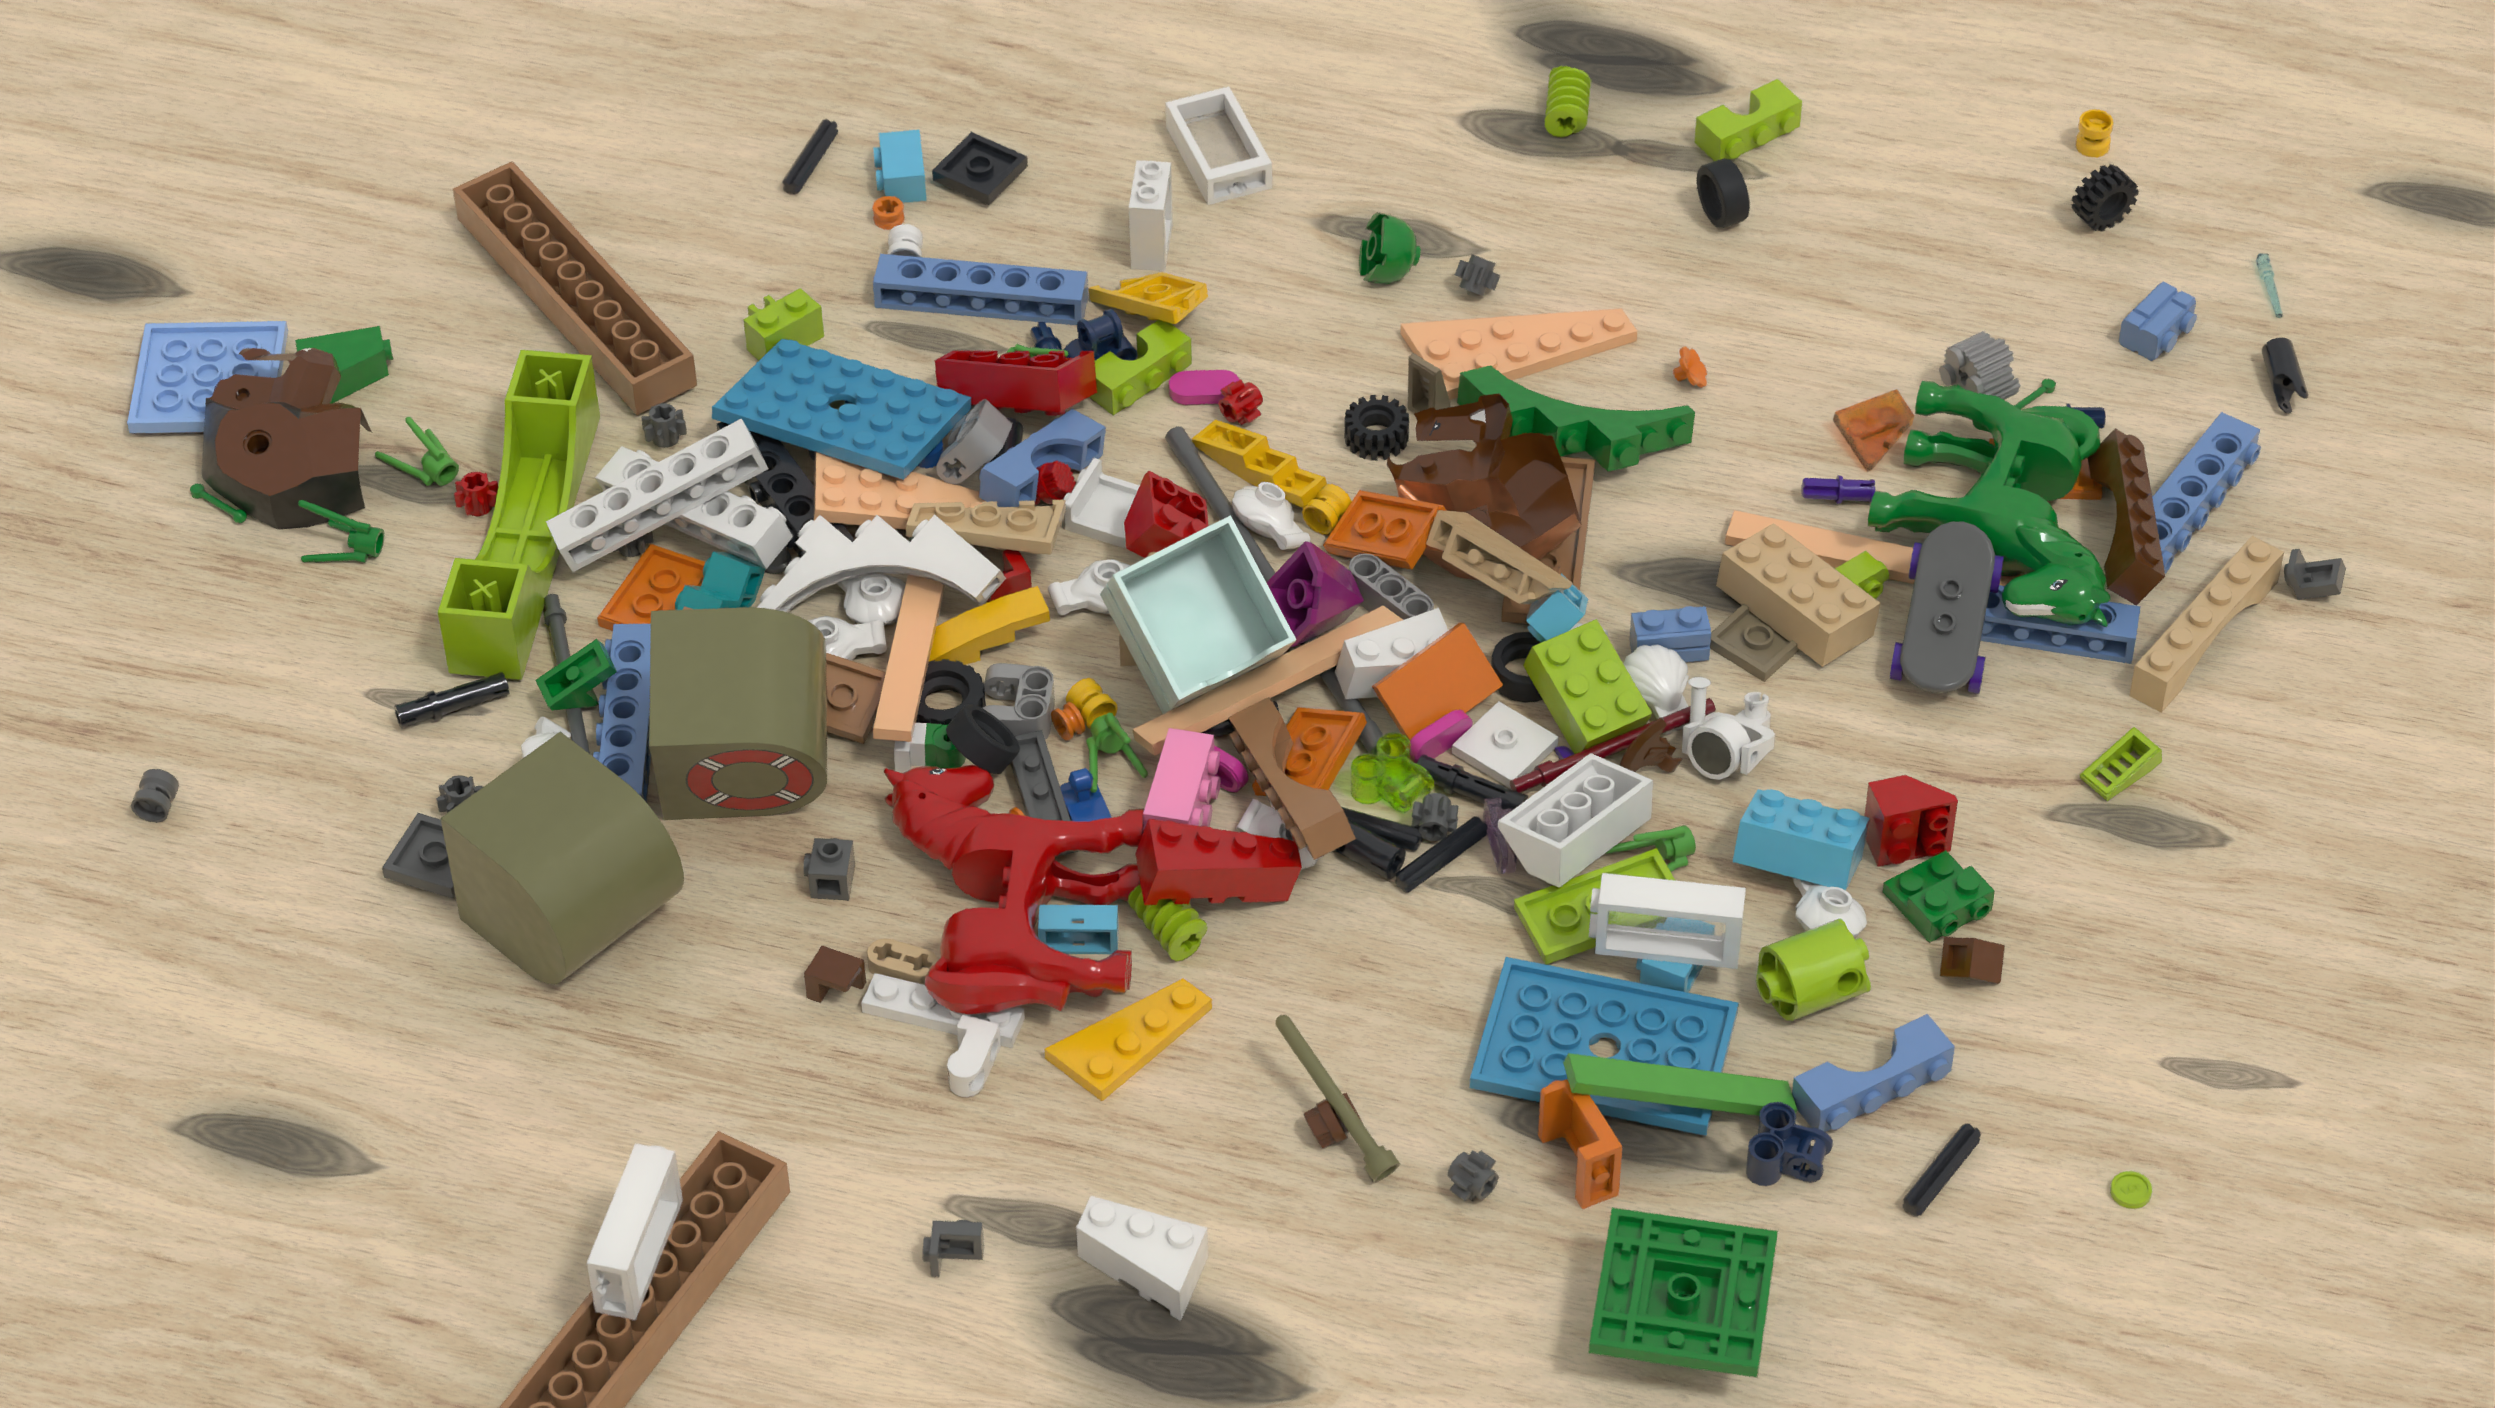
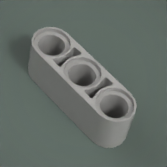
[1349,553,1434,620]

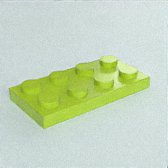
[1514,848,1676,965]

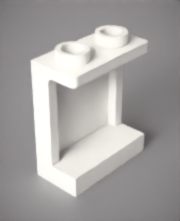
[1063,458,1174,549]

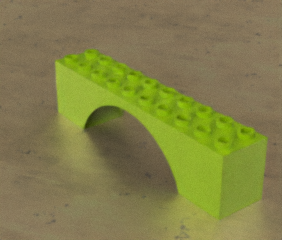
[438,349,600,680]

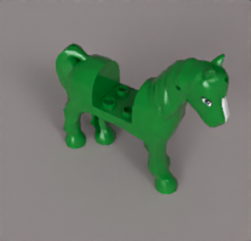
[1868,381,2111,628]

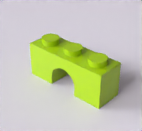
[1694,79,1802,161]
[1089,320,1192,415]

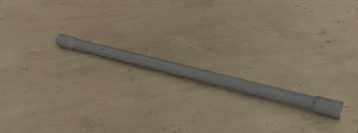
[1165,426,1391,759]

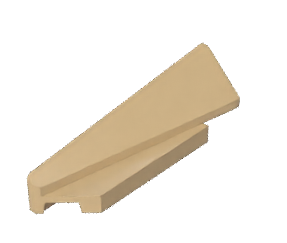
[1426,510,1572,604]

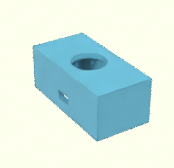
[1038,905,1119,954]

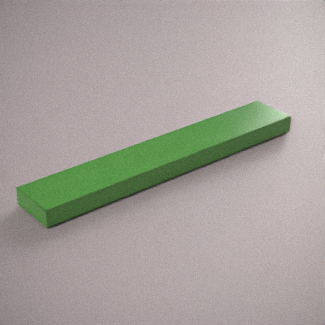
[1563,1053,1797,1116]

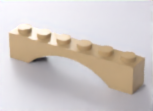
[2129,536,2284,713]

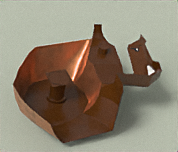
[1387,393,1582,580]

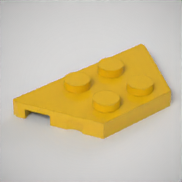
[1088,272,1208,324]

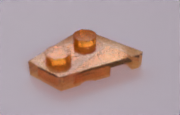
[1833,389,1915,472]

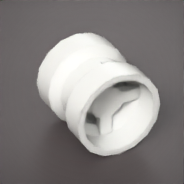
[887,224,923,257]

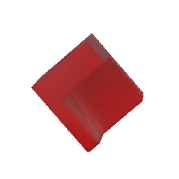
[987,549,1032,602]

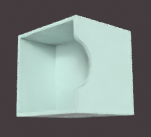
[1100,515,1296,714]

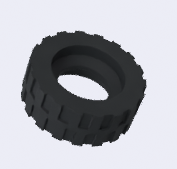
[916,659,986,725]

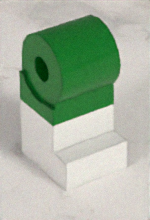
[894,723,966,773]

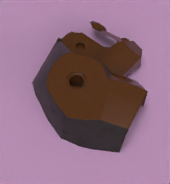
[202,348,372,530]

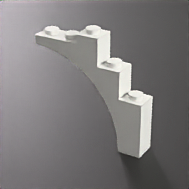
[757,514,1006,612]

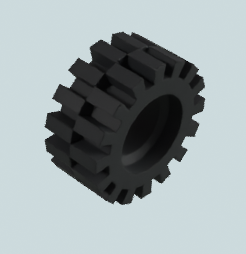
[2071,164,2139,231]
[1344,395,1409,461]

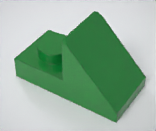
[535,639,617,711]

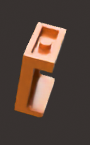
[1538,1079,1622,1209]

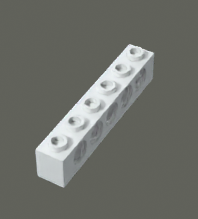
[546,418,768,572]
[595,446,793,569]

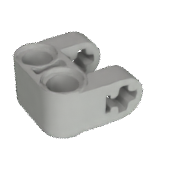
[936,399,1012,484]
[983,663,1055,740]

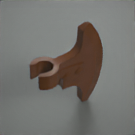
[1619,717,1683,772]

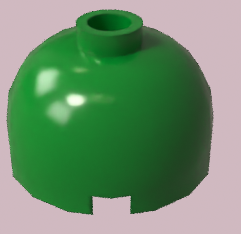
[1359,212,1421,284]

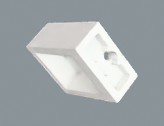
[1129,160,1173,271]

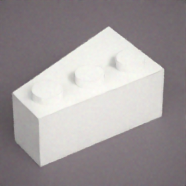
[1335,608,1448,699]

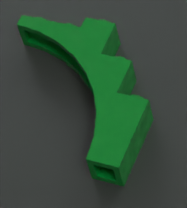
[1457,365,1695,472]

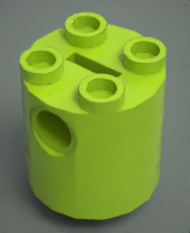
[1756,918,1871,1021]

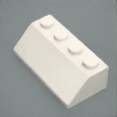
[1498,753,1653,888]

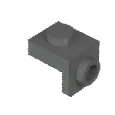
[2284,549,2346,600]
[923,1220,984,1277]

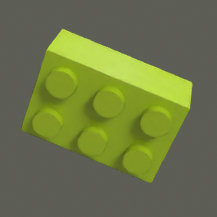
[1523,619,1652,754]

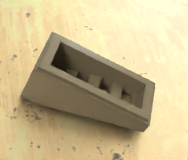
[1408,353,1451,413]

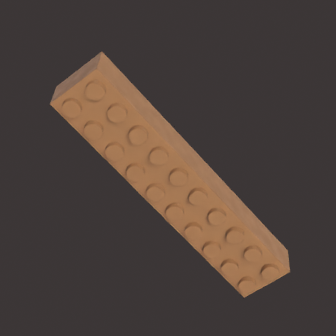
[453,161,697,415]
[499,1131,790,1408]

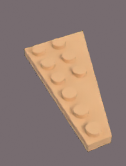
[1400,309,1637,400]
[814,452,986,530]

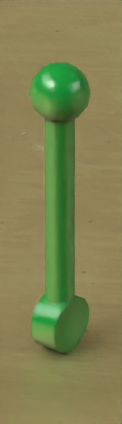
[2014,379,2056,409]
[190,483,247,524]

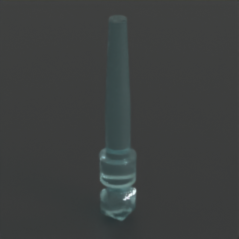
[2256,253,2283,318]

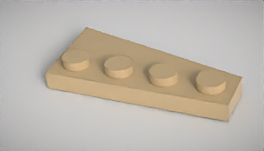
[906,500,1066,555]

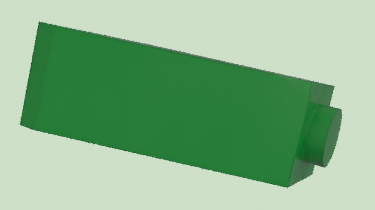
[295,326,393,404]

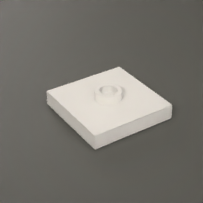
[1452,701,1559,790]

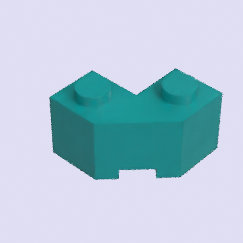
[675,551,766,610]

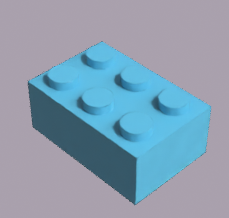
[1732,789,1870,890]

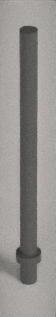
[544,594,590,754]

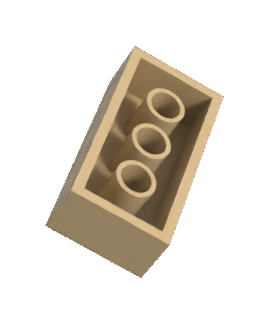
[1716,523,1881,667]

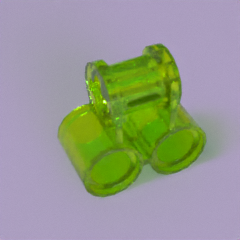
[1351,733,1435,813]

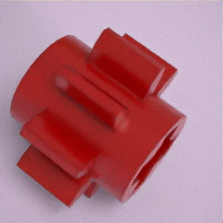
[1219,379,1263,426]
[454,472,498,517]

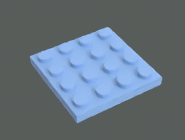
[127,321,288,433]

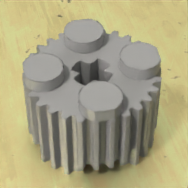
[1939,331,2021,400]

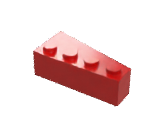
[935,351,1097,416]

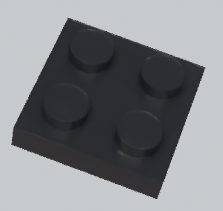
[932,132,1028,205]

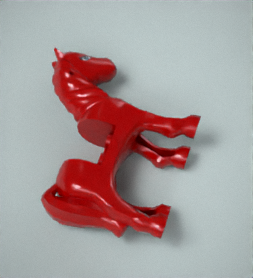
[883,765,1144,1015]

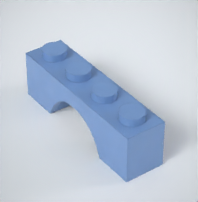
[979,409,1106,507]
[1792,1014,1955,1132]

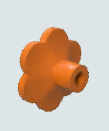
[1673,346,1707,388]

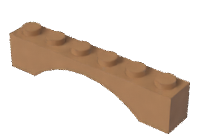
[1229,697,1356,860]

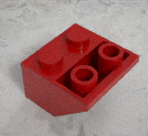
[1124,471,1209,558]
[1864,775,1958,867]

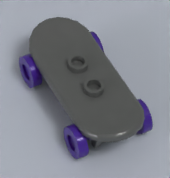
[1890,522,2004,694]

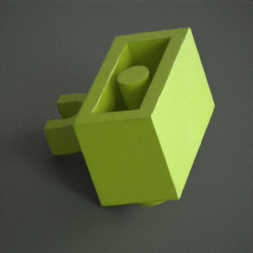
[743,288,824,360]

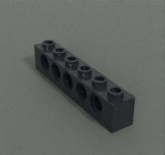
[717,422,855,558]

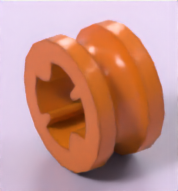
[873,196,905,230]
[1051,702,1085,741]

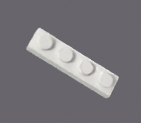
[861,973,1025,1048]

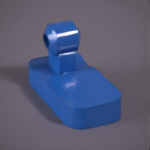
[1060,768,1112,822]

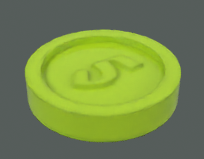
[2110,1171,2152,1209]

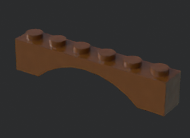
[2088,428,2165,606]

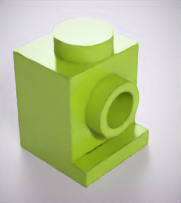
[1835,551,1889,599]

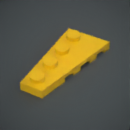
[1044,978,1212,1101]

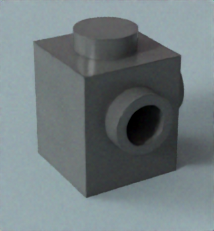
[804,838,855,901]

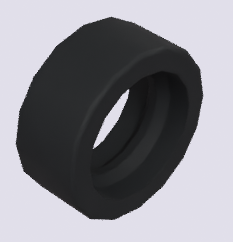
[1696,158,1750,228]
[1491,631,1543,703]
[946,704,1020,774]

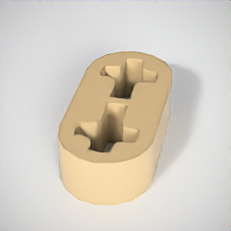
[867,938,938,985]

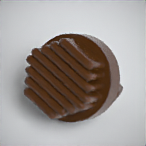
[1304,1093,1363,1149]

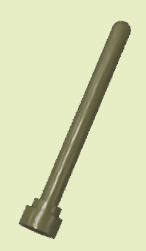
[1275,1015,1400,1182]

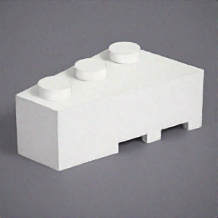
[1076,1196,1208,1321]

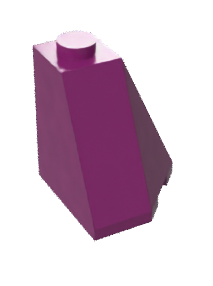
[1266,541,1364,647]

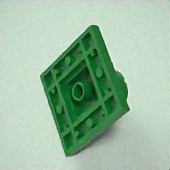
[1588,1208,1778,1378]

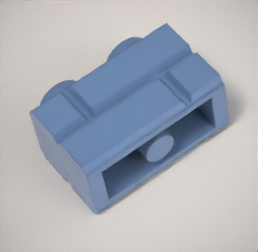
[2119,282,2197,361]
[1629,606,1711,662]

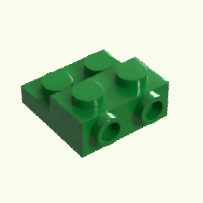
[1882,851,1995,943]

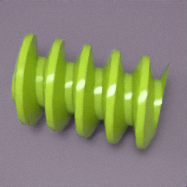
[1545,66,1591,138]
[1128,884,1208,961]

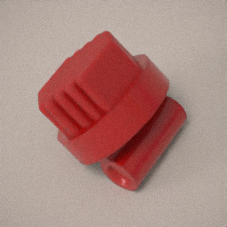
[1034,460,1076,505]

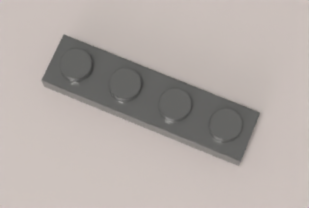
[1011,730,1078,856]

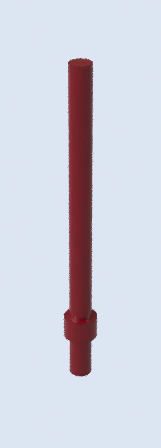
[1510,698,1716,793]

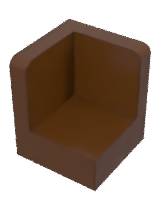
[1940,937,2005,984]
[804,945,866,1003]

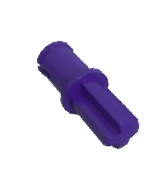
[1801,475,1876,504]

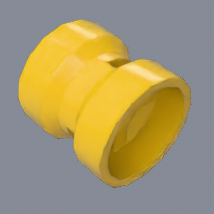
[2076,109,2114,158]
[1302,484,1352,535]
[1066,678,1118,729]

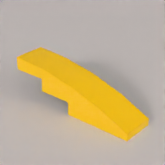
[1192,419,1327,508]
[929,586,1050,665]

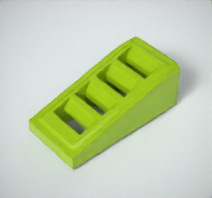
[2080,727,2162,801]

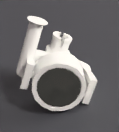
[1682,677,1775,780]

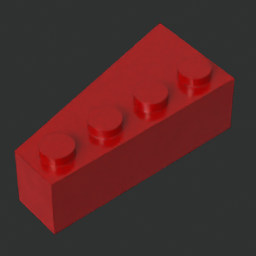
[1135,819,1302,905]

